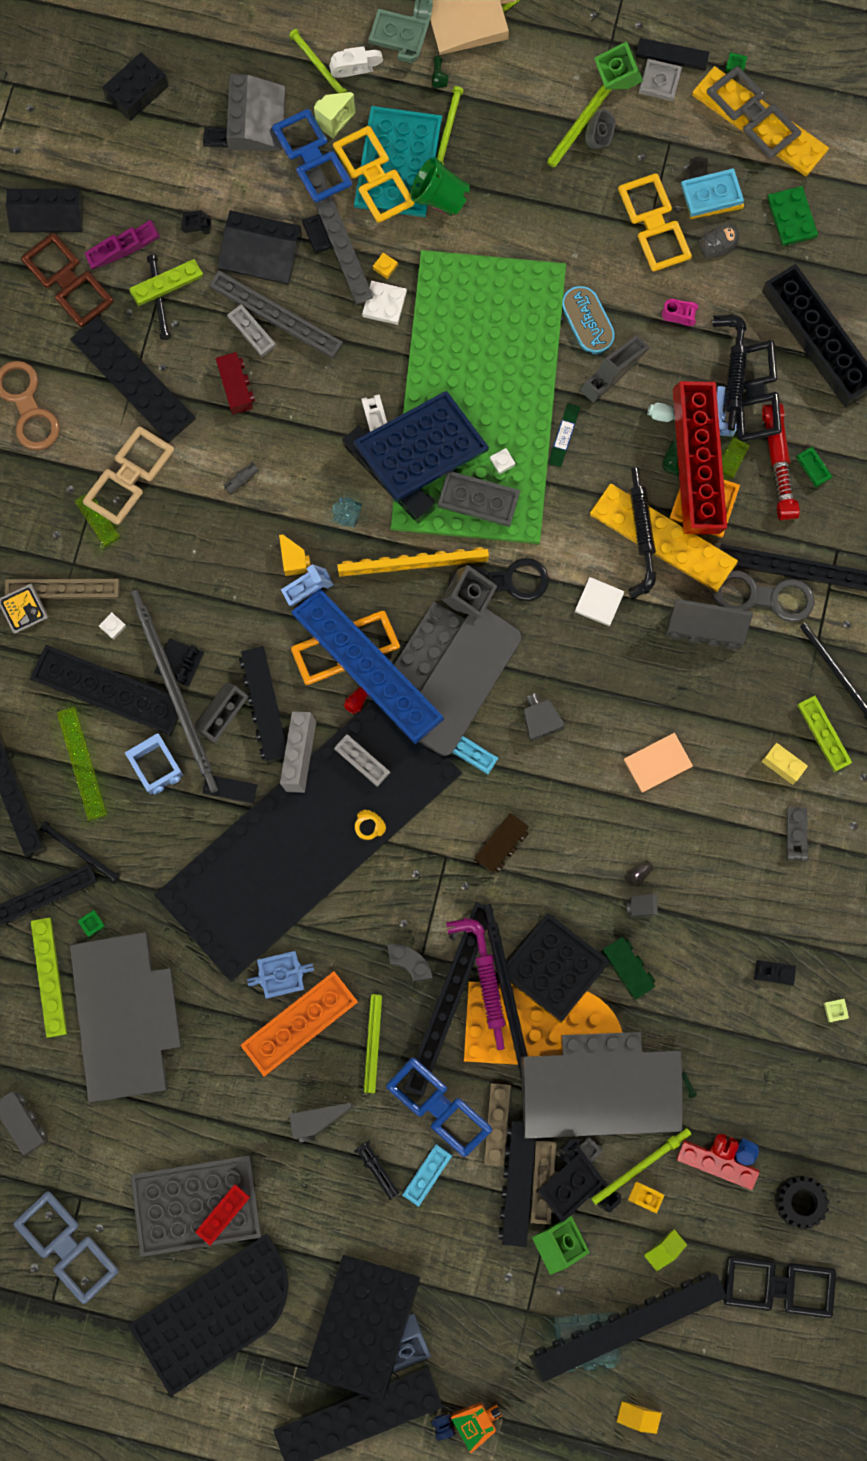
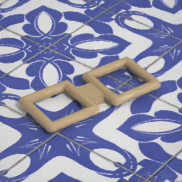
[82,426,174,525]

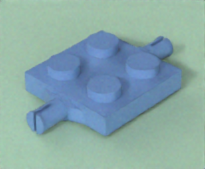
[247,951,314,999]

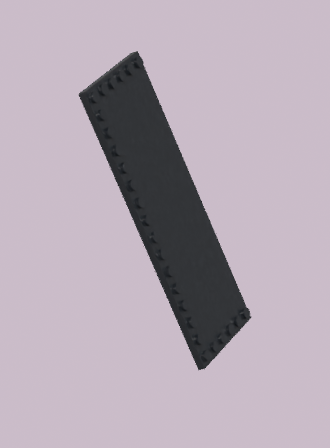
[154,701,462,982]

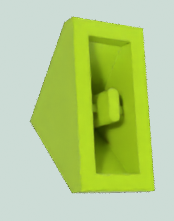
[644,1229,687,1271]

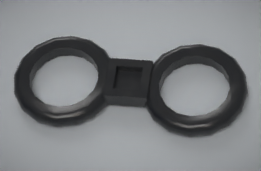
[448,558,549,601]

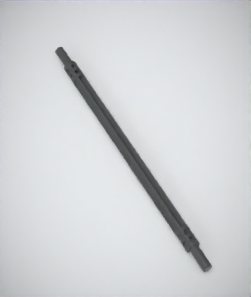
[131,590,218,793]

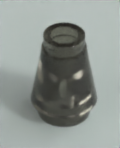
[624,860,653,888]

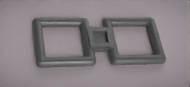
[707,66,801,158]

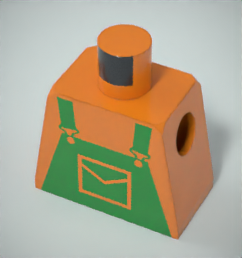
[451,1402,503,1453]

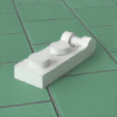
[361,394,387,432]

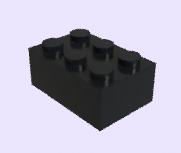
[102,52,169,121]

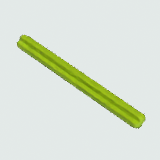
[547,83,612,168]

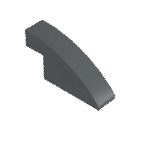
[580,335,650,403]

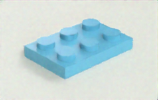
[681,168,744,217]

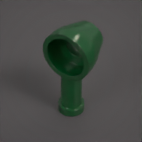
[432,56,449,89]

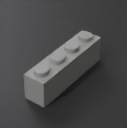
[280,712,316,793]

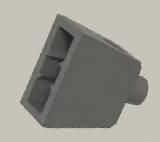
[523,693,565,742]

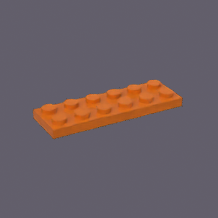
[240,971,358,1077]

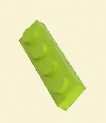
[130,259,203,307]
[797,696,852,772]

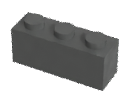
[195,682,249,743]
[0,1091,48,1156]

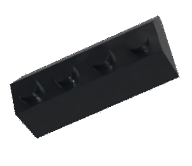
[6,188,84,233]

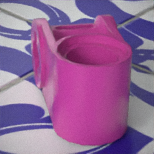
[661,299,699,326]

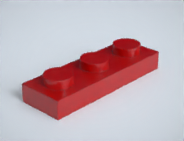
[195,1184,250,1246]

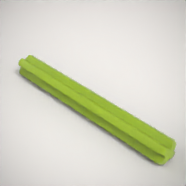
[364,994,382,1094]

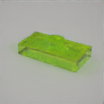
[722,437,750,479]

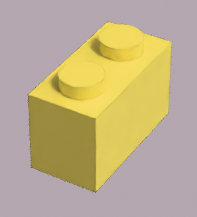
[762,743,808,785]

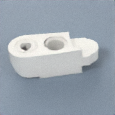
[329,46,383,78]

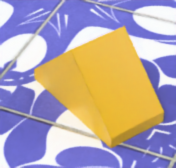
[617,1401,662,1434]

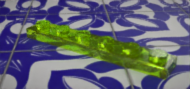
[56,707,108,822]

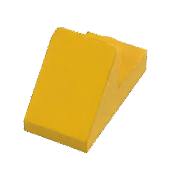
[628,1182,665,1214]

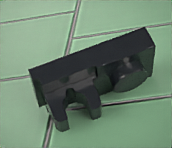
[754,960,796,986]

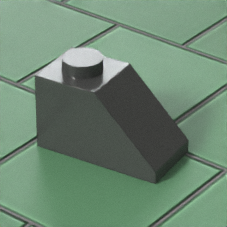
[626,894,657,918]

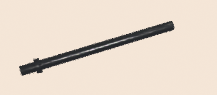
[800,622,867,720]

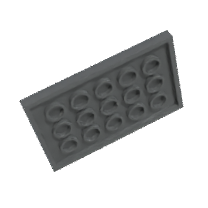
[131,1155,262,1257]

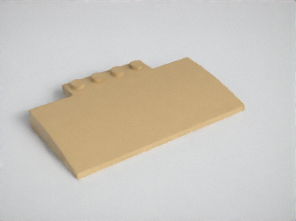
[430,0,517,55]

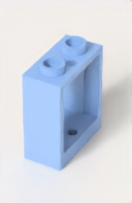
[125,733,183,795]

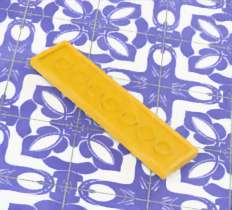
[692,66,829,177]
[590,483,738,593]

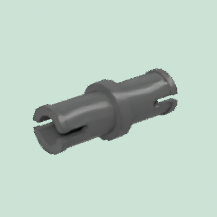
[223,462,259,494]

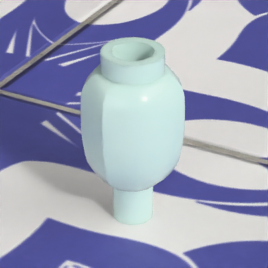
[647,403,675,422]

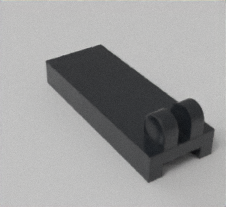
[203,775,258,804]

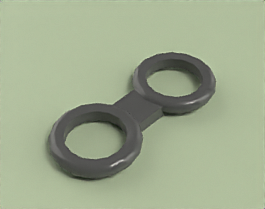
[713,570,815,622]

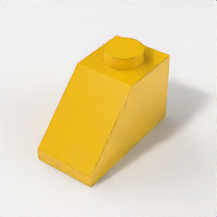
[279,535,311,576]

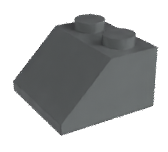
[441,565,497,618]

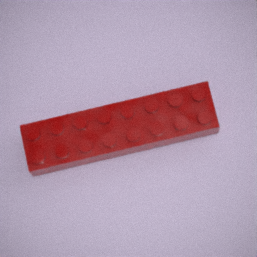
[673,381,727,534]

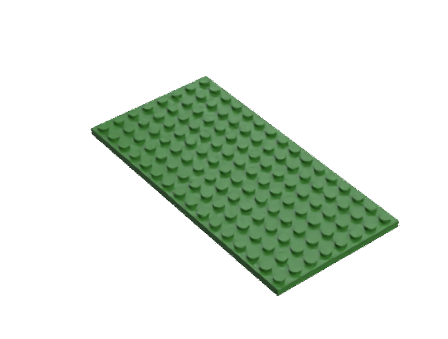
[391,250,566,545]

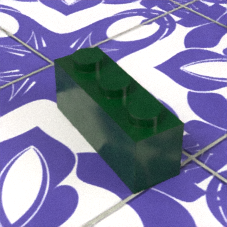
[601,937,656,1000]

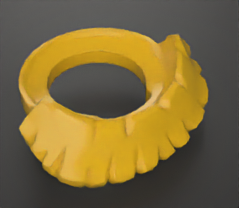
[355,810,386,840]

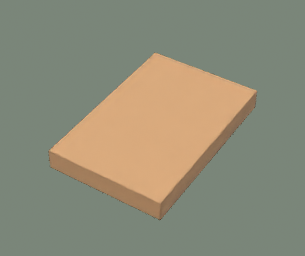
[624,733,693,793]

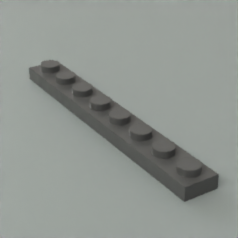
[209,271,343,360]

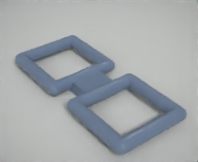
[14,1191,119,1304]

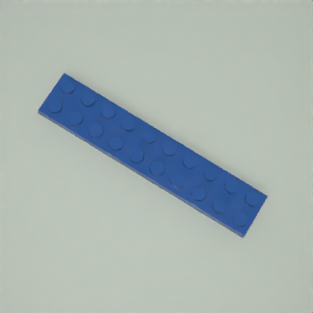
[291,589,444,744]

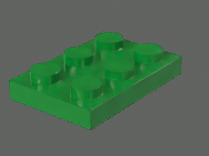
[767,186,818,246]

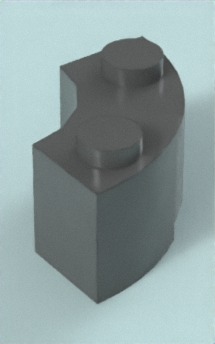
[387,944,433,982]

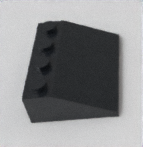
[218,210,302,285]

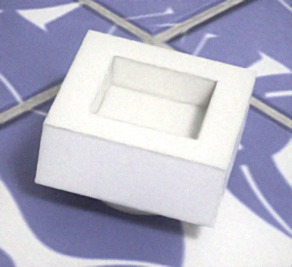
[490,448,515,475]
[99,613,127,640]

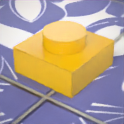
[373,253,398,279]

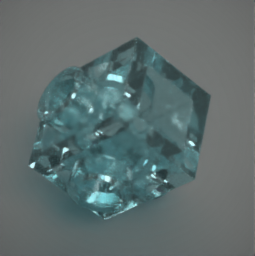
[331,497,362,528]

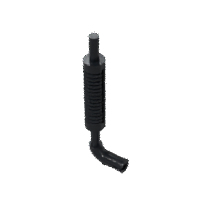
[712,314,747,431]
[628,468,656,599]

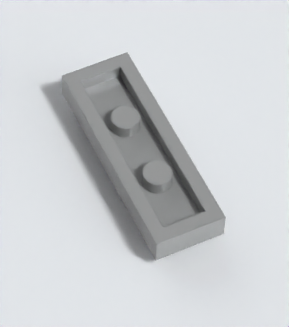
[227,304,276,357]
[334,735,390,787]

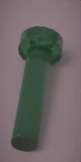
[682,1072,698,1098]

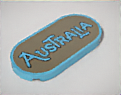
[562,286,614,354]

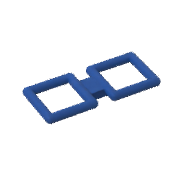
[272,109,352,202]
[386,1058,492,1157]

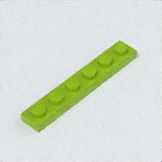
[31,918,67,1038]

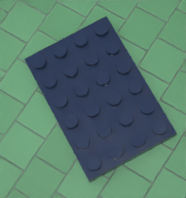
[354,391,489,502]

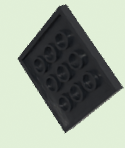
[507,913,610,1023]

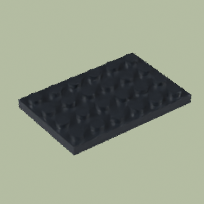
[305,1255,421,1401]

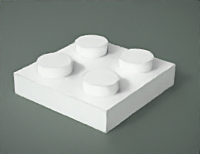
[362,281,407,325]

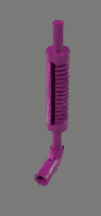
[446,917,506,1050]

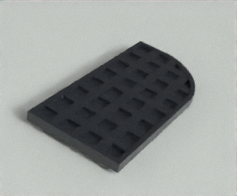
[129,1233,289,1397]

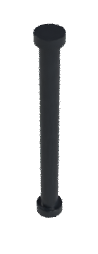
[147,255,171,340]
[40,821,121,884]

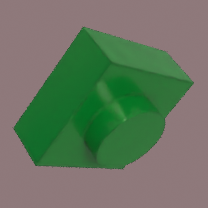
[725,52,748,72]
[78,910,106,938]

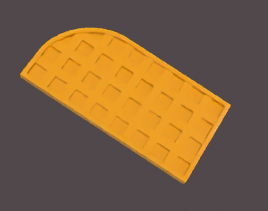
[464,982,622,1065]

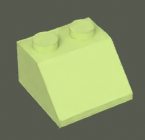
[314,92,355,138]

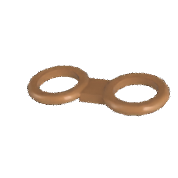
[0,361,60,451]

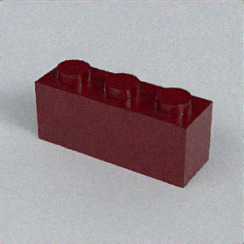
[215,352,255,415]

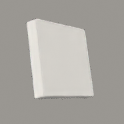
[575,577,625,627]

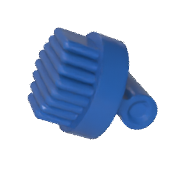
[736,1138,759,1166]

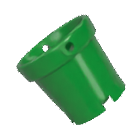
[410,157,470,216]

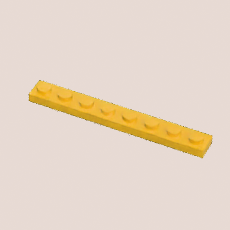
[337,547,489,577]

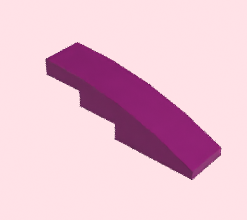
[84,220,160,269]

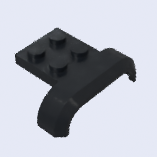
[536,1139,621,1223]

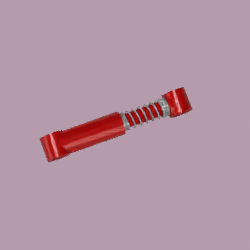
[762,403,800,521]

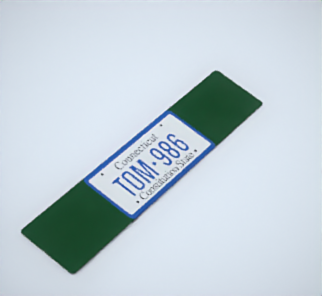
[548,403,580,467]

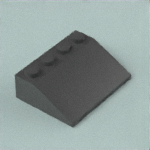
[226,74,285,151]
[666,599,753,650]
[289,1103,355,1142]

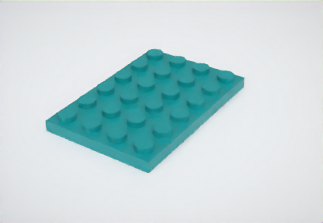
[354,106,442,218]

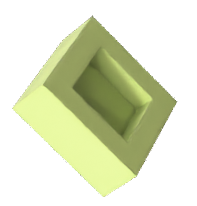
[824,999,849,1023]

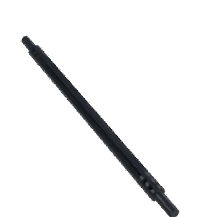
[483,903,545,1140]

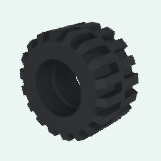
[775,1176,830,1229]

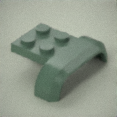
[369,0,433,64]

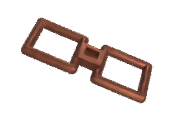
[21,233,114,327]

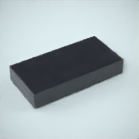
[302,214,332,254]

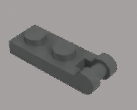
[786,807,808,862]

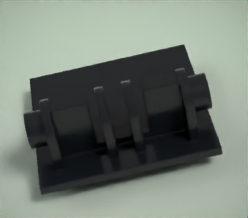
[154,638,204,686]

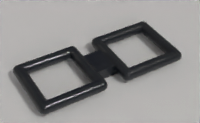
[737,340,782,442]
[724,1256,836,1318]

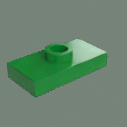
[796,446,833,488]

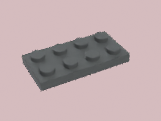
[438,471,520,527]

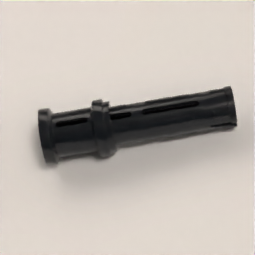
[354,1140,400,1200]

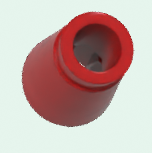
[343,687,368,714]

